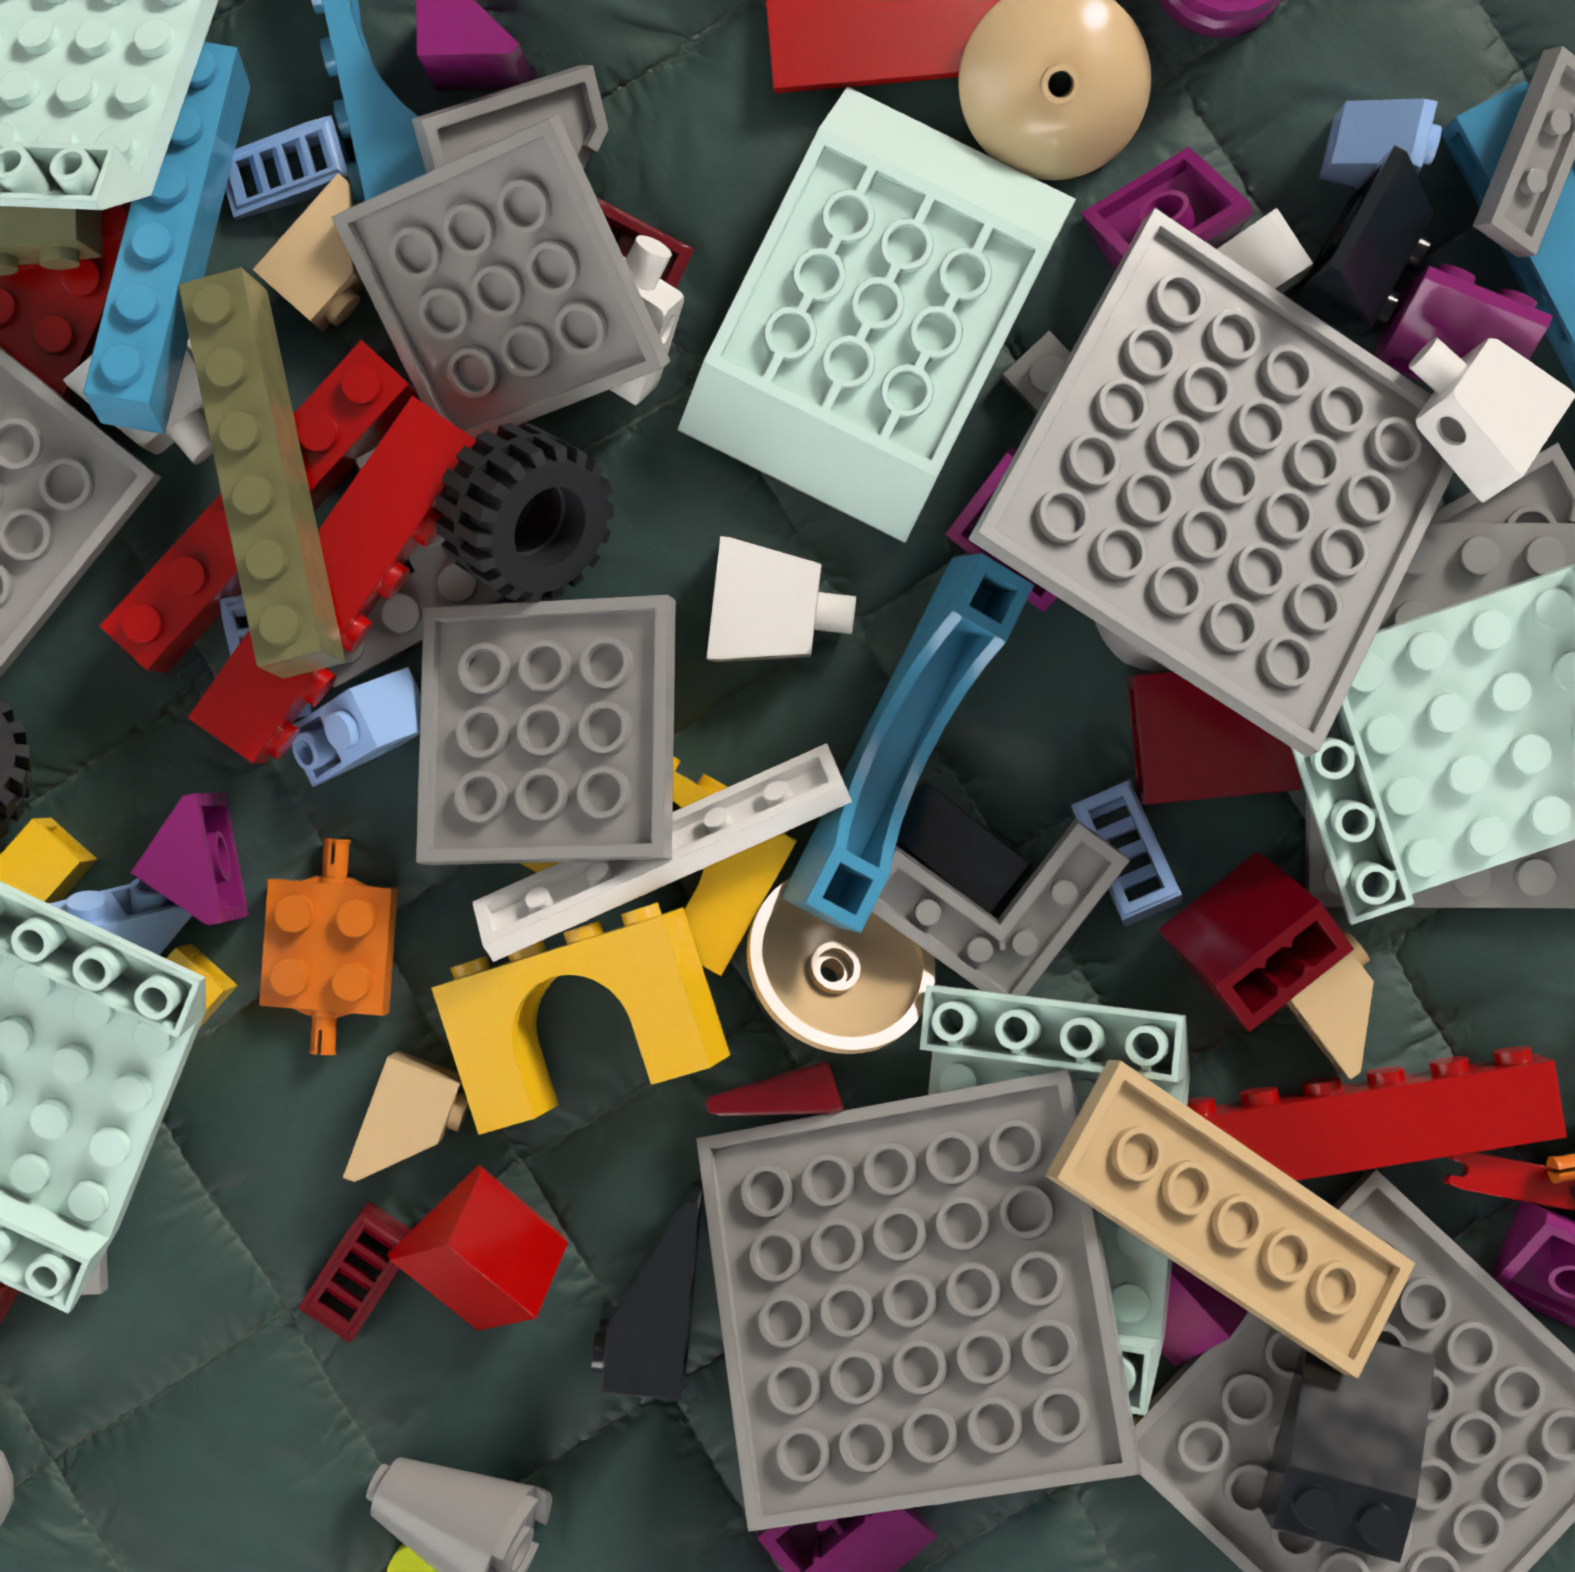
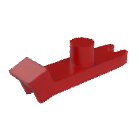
[1443,1152,1575,1211]

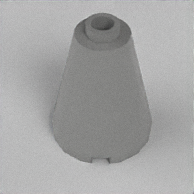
[366,1457,552,1572]

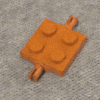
[259,838,398,1055]

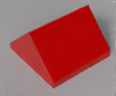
[388,1164,568,1331]

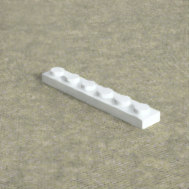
[472,743,852,962]

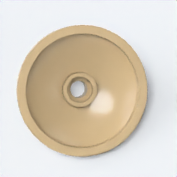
[958,0,1151,180]
[747,878,935,1054]

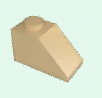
[253,173,364,332]
[1286,930,1374,1080]
[343,1050,469,1182]

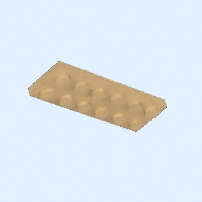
[1045,1060,1416,1378]

